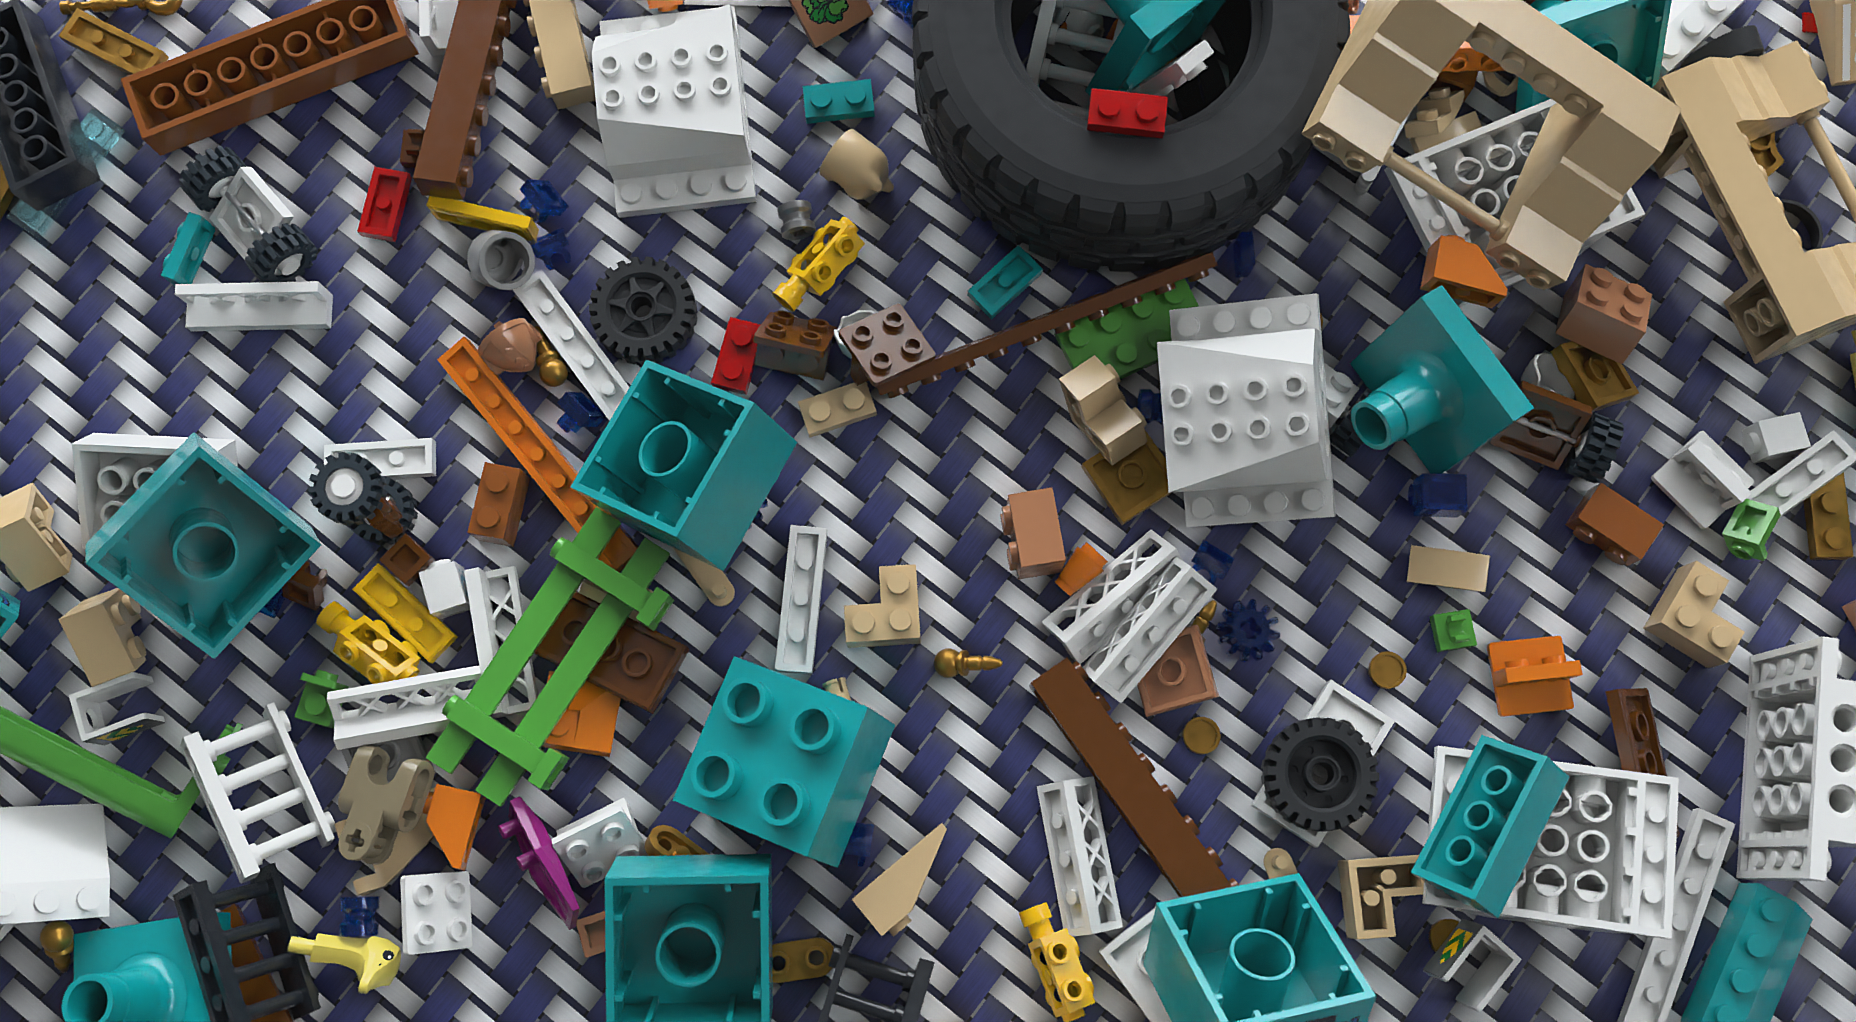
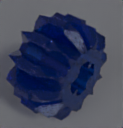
[1216,599,1280,662]

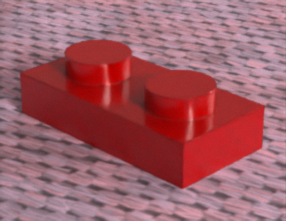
[1087,88,1168,139]
[357,167,412,242]
[711,317,761,395]

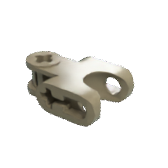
[338,744,435,865]

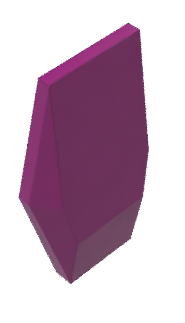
[498,796,580,930]

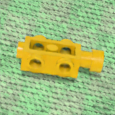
[772,216,865,312]
[316,601,421,684]
[1018,902,1096,1022]

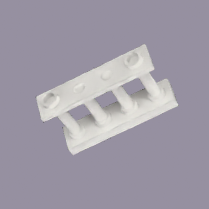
[1026,0,1124,121]
[180,702,337,884]

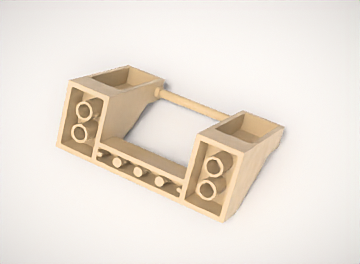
[1301,0,1682,290]
[1653,40,1856,364]

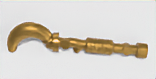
[59,0,183,16]

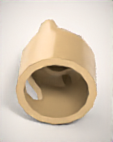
[819,128,894,200]

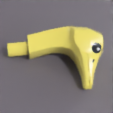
[288,933,401,994]

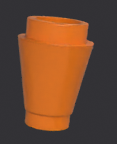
[1055,542,1108,597]

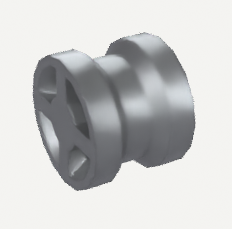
[777,200,816,240]

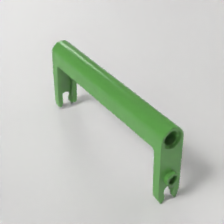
[0,706,243,839]

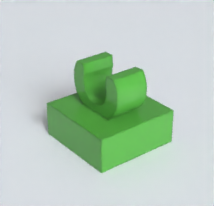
[1430,609,1477,653]

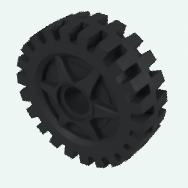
[589,257,697,365]
[1261,717,1379,832]

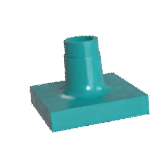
[1085,0,1227,96]
[1515,0,1672,113]
[1350,285,1534,479]
[62,912,232,1022]

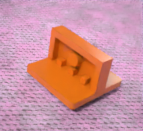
[1487,636,1583,717]

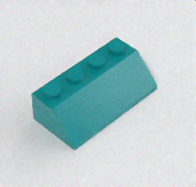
[1410,735,1570,918]
[1681,883,1813,1022]

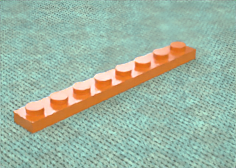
[437,337,638,572]

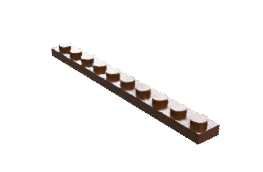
[877,252,1217,398]

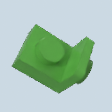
[1722,499,1781,561]
[294,669,349,729]

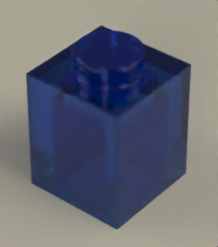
[1408,473,1468,518]

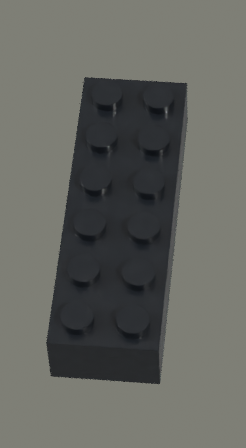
[0,0,101,211]

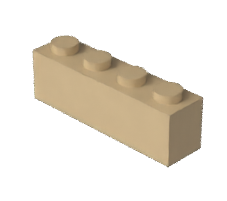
[523,0,596,109]

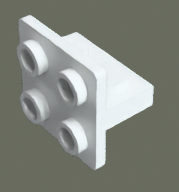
[1651,431,1754,529]
[551,797,648,888]
[400,871,473,955]

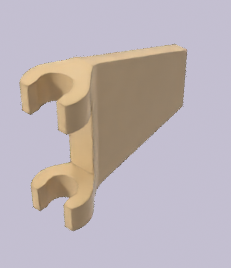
[334,787,435,896]

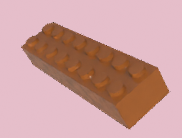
[121,0,419,156]

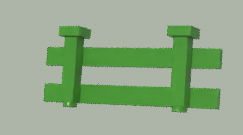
[425,507,674,807]

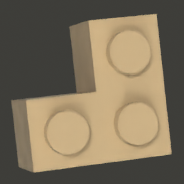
[1059,355,1148,465]
[0,483,73,592]
[1643,560,1745,668]
[844,564,921,648]
[58,588,146,687]
[1338,855,1424,940]

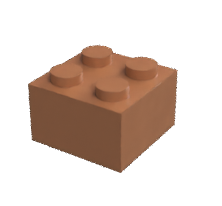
[1555,264,1652,364]
[1000,487,1066,580]

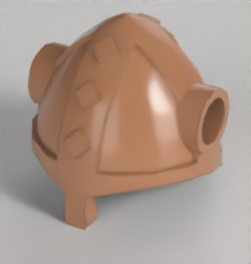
[478,318,543,376]

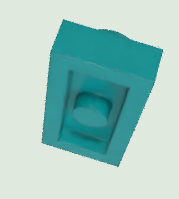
[803,79,875,124]
[161,212,216,286]
[967,245,1043,320]

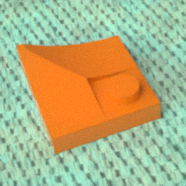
[542,671,621,757]

